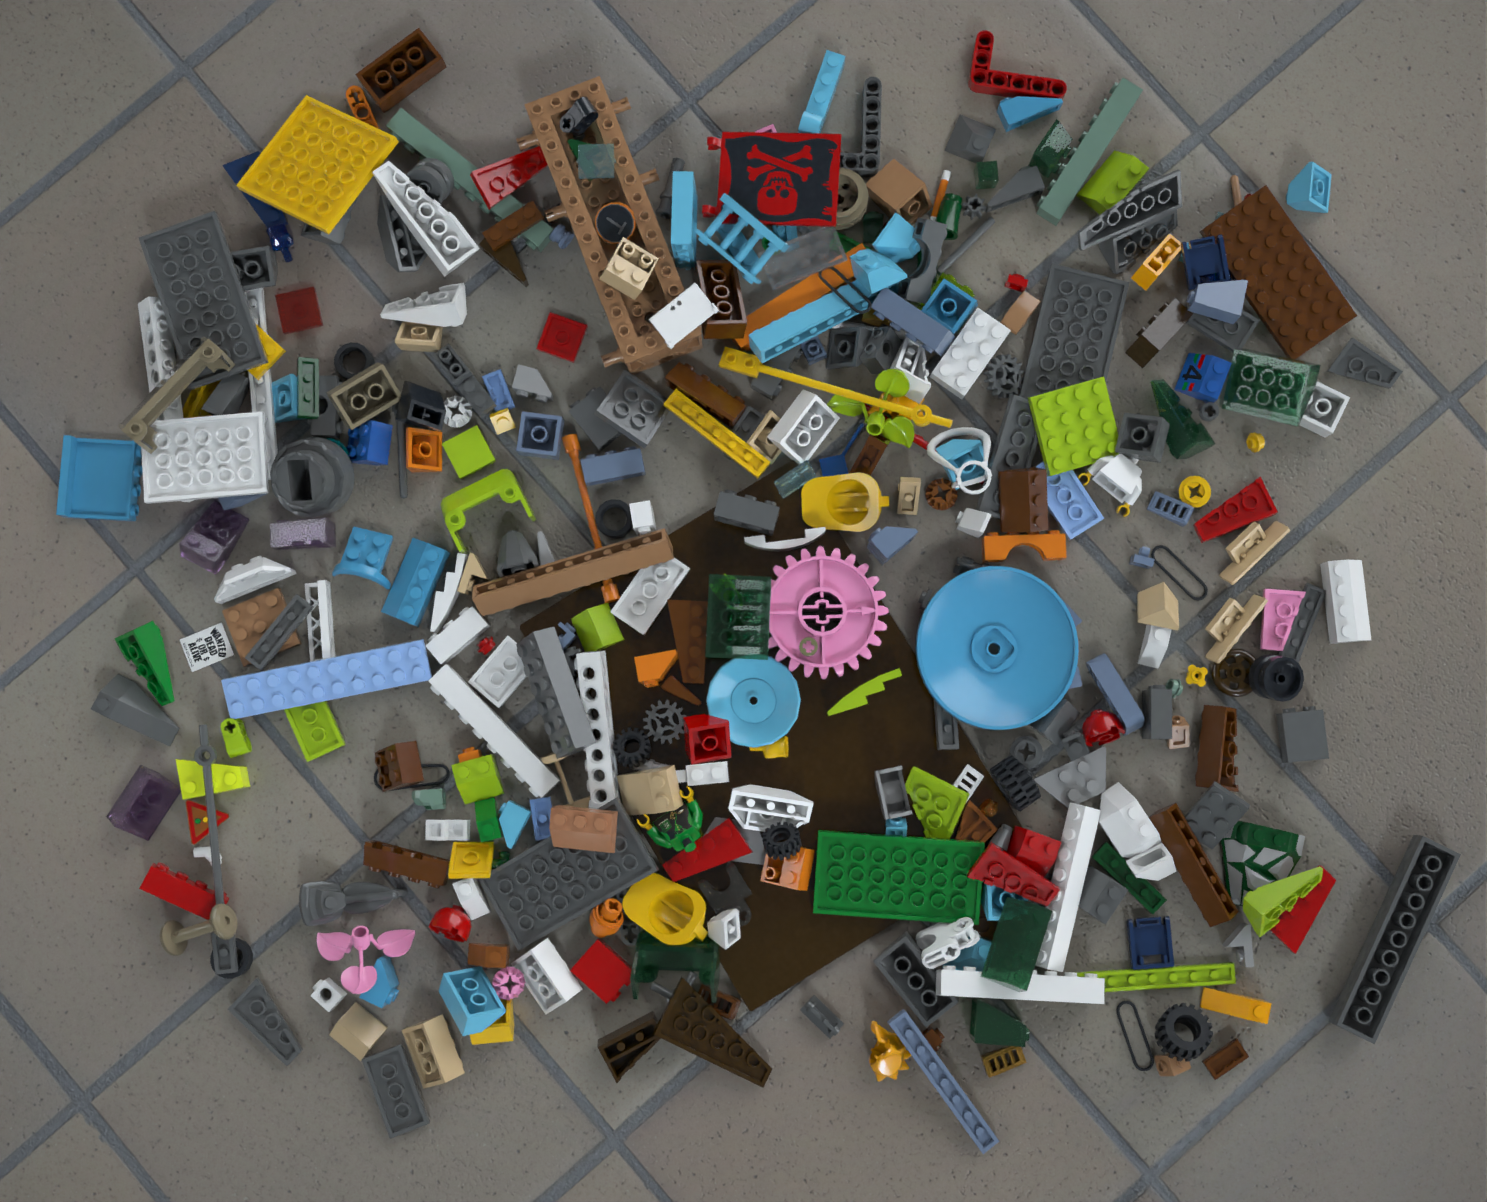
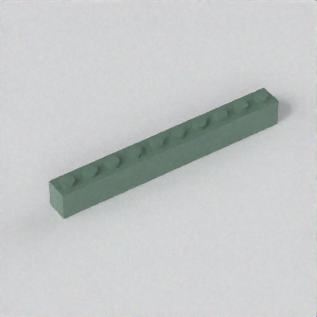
[386,108,554,253]

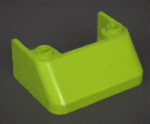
[441,469,537,555]

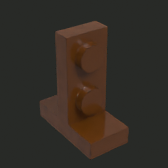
[849,434,891,476]

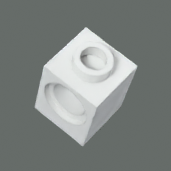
[311,978,347,1012]

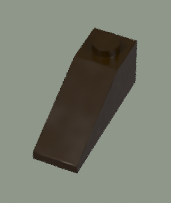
[479,238,529,287]

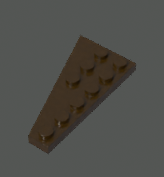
[653,976,772,1088]

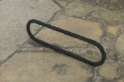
[818,266,872,314]
[1151,545,1208,601]
[1116,1001,1154,1071]

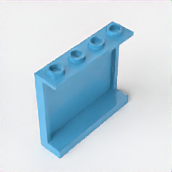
[56,435,143,521]

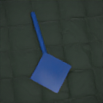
[819,423,864,477]

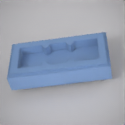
[482,369,515,412]

